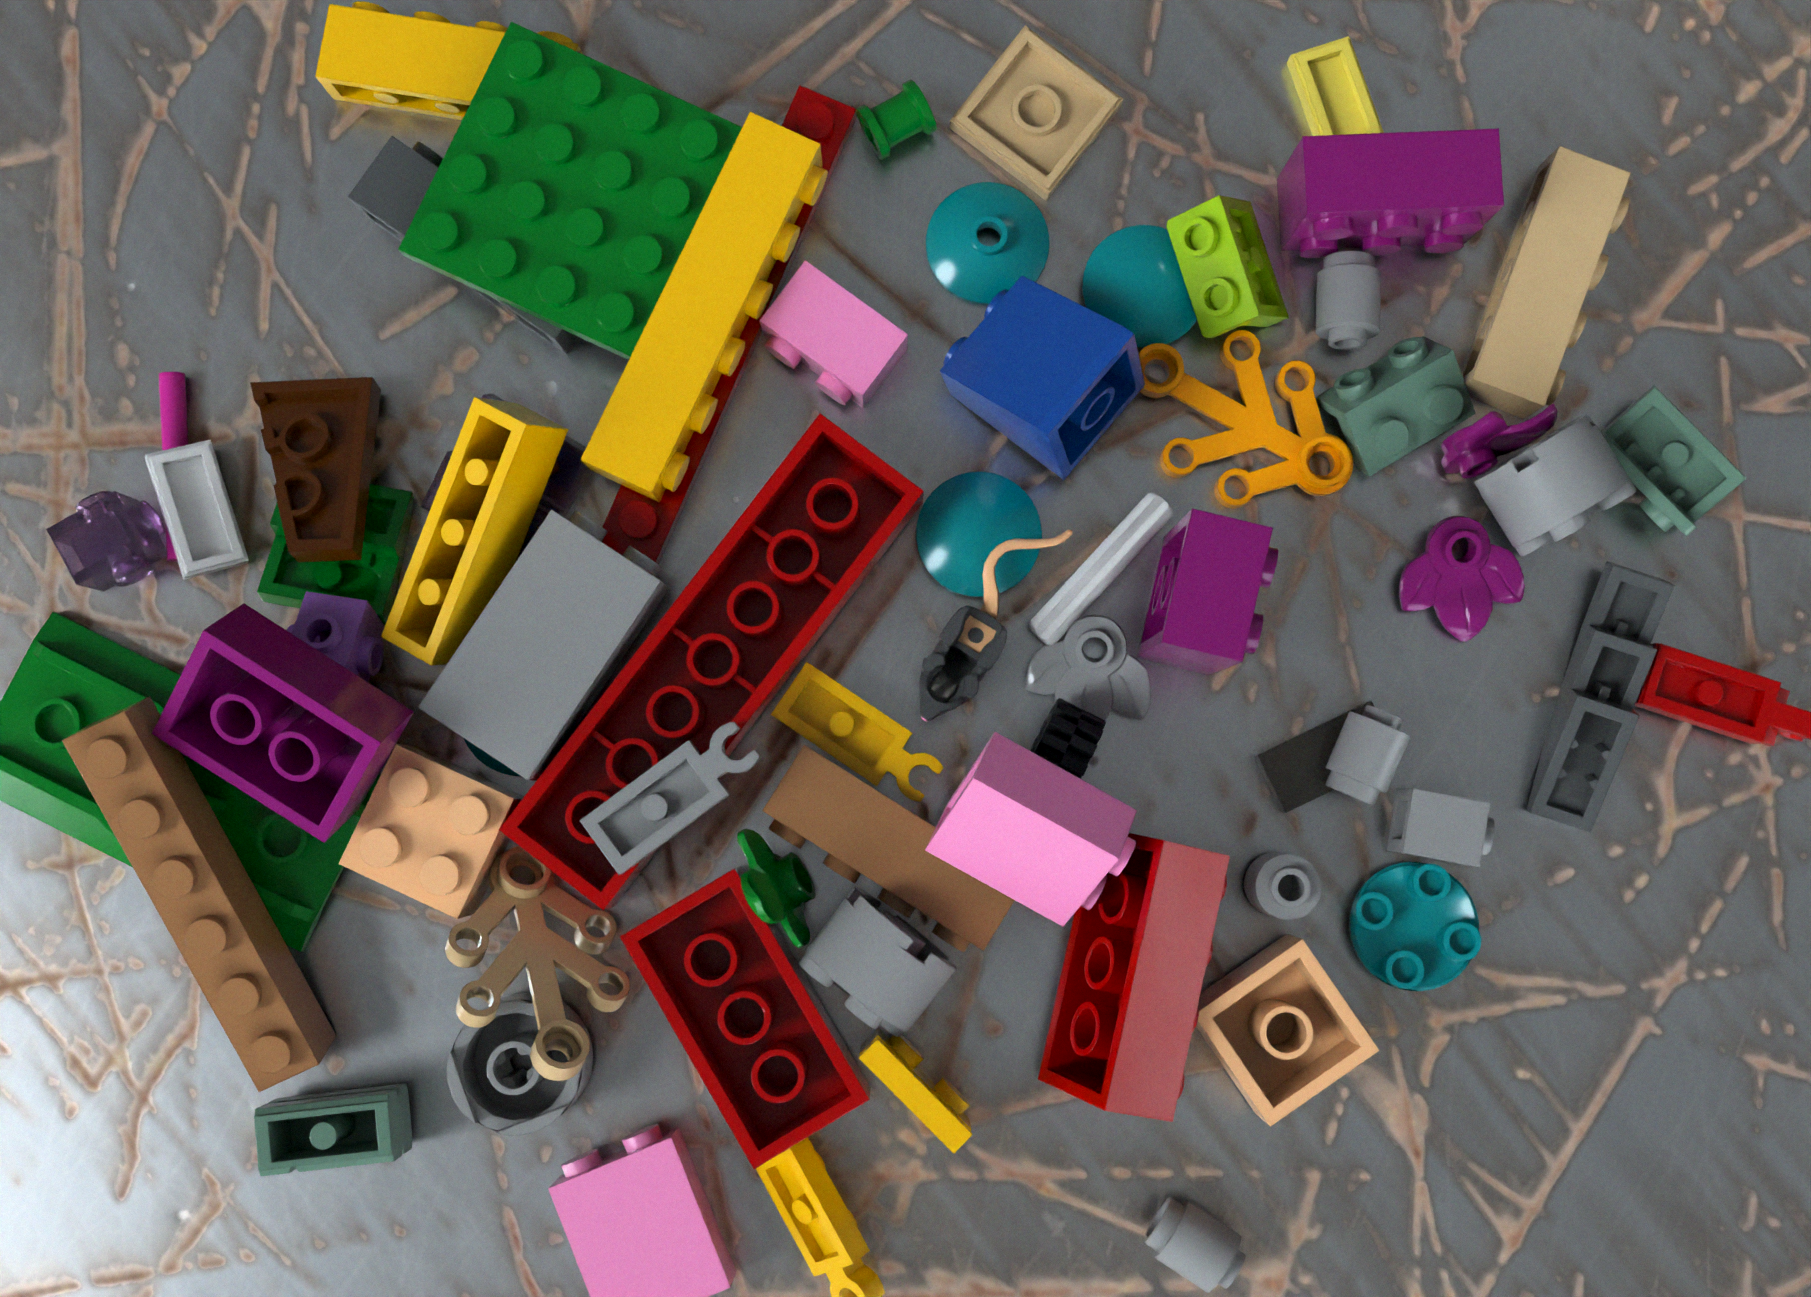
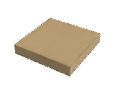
[949,25,1123,201]

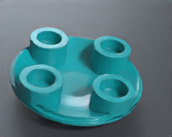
[1082,225,1197,348]
[916,472,1042,597]
[1349,862,1482,991]

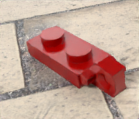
[1634,643,1811,746]

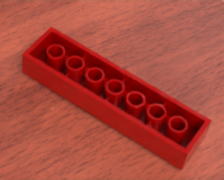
[499,413,924,910]

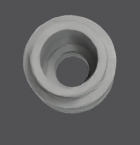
[1316,251,1381,350]
[1325,705,1411,806]
[1244,852,1321,920]
[1143,1197,1246,1293]

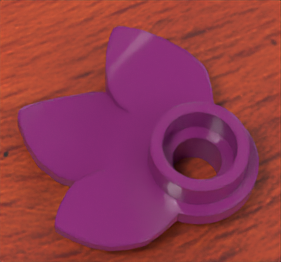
[1441,404,1558,478]
[1399,516,1525,642]

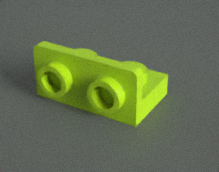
[1166,195,1289,338]

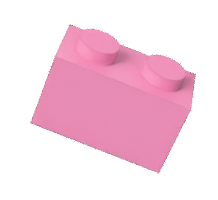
[760,260,908,408]

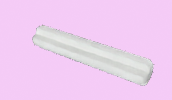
[1028,492,1174,645]

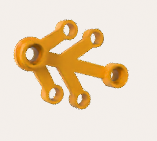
[1139,330,1353,509]

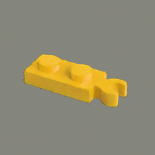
[770,662,943,802]
[756,1137,885,1297]

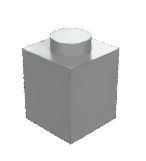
[1386,788,1495,867]

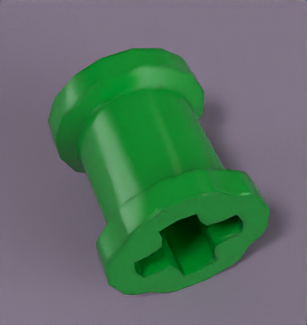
[855,79,937,160]

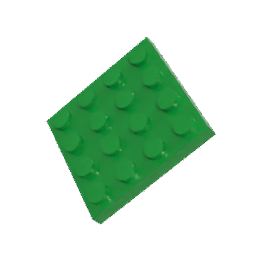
[398,22,742,360]

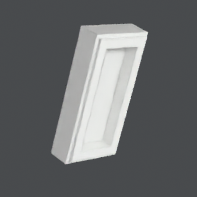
[145,439,249,580]

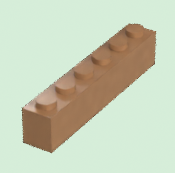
[62,696,336,1092]

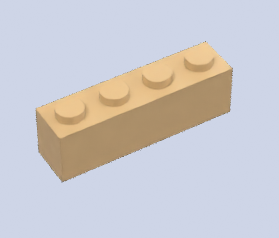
[1461,146,1631,419]

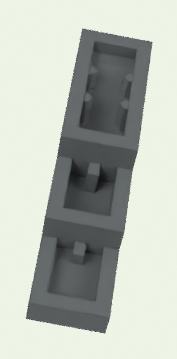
[1527,561,1675,832]

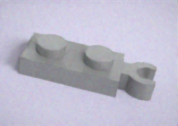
[580,722,761,875]

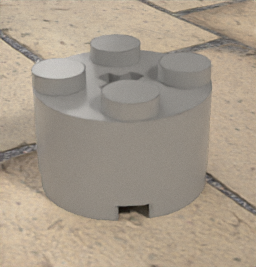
[1473,414,1637,557]
[799,886,957,1037]
[446,993,593,1136]

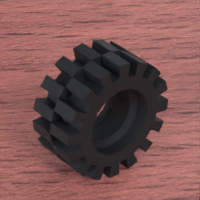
[1030,698,1106,779]

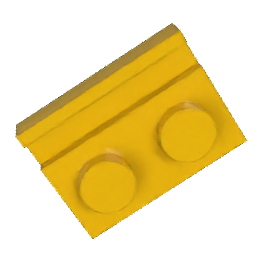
[859,1027,973,1154]

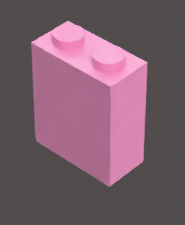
[925,732,1137,927]
[548,1124,736,1297]

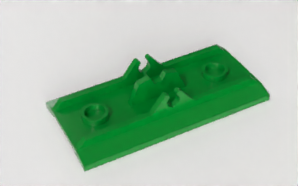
[0,612,381,952]

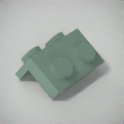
[1317,336,1476,476]
[1601,385,1747,536]

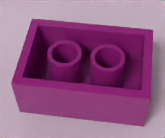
[1277,128,1504,258]
[1136,508,1278,675]
[152,603,414,843]

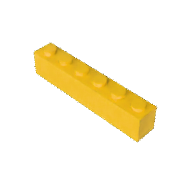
[580,112,828,503]

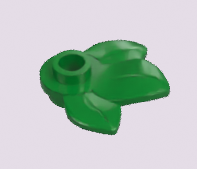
[737,829,816,948]

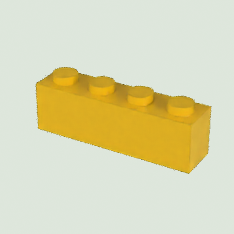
[315,1,582,120]
[381,397,569,666]

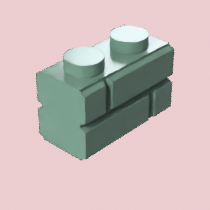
[254,1083,413,1176]

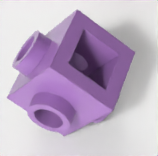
[287,591,385,683]

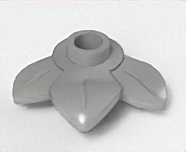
[1025,615,1151,720]

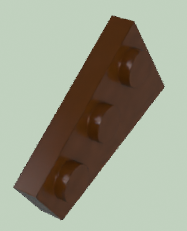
[250,377,381,562]

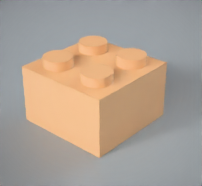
[339,744,524,919]
[1196,934,1380,1127]

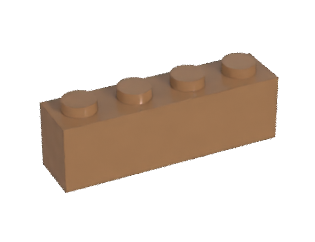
[762,745,1015,953]

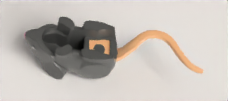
[919,529,1073,721]

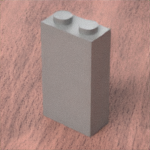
[418,509,669,781]

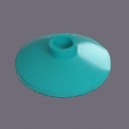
[926,182,1050,305]

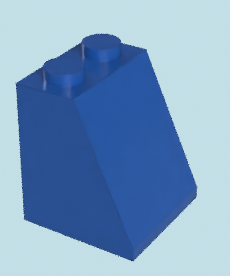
[940,275,1145,480]

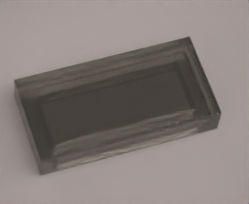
[1254,700,1375,813]

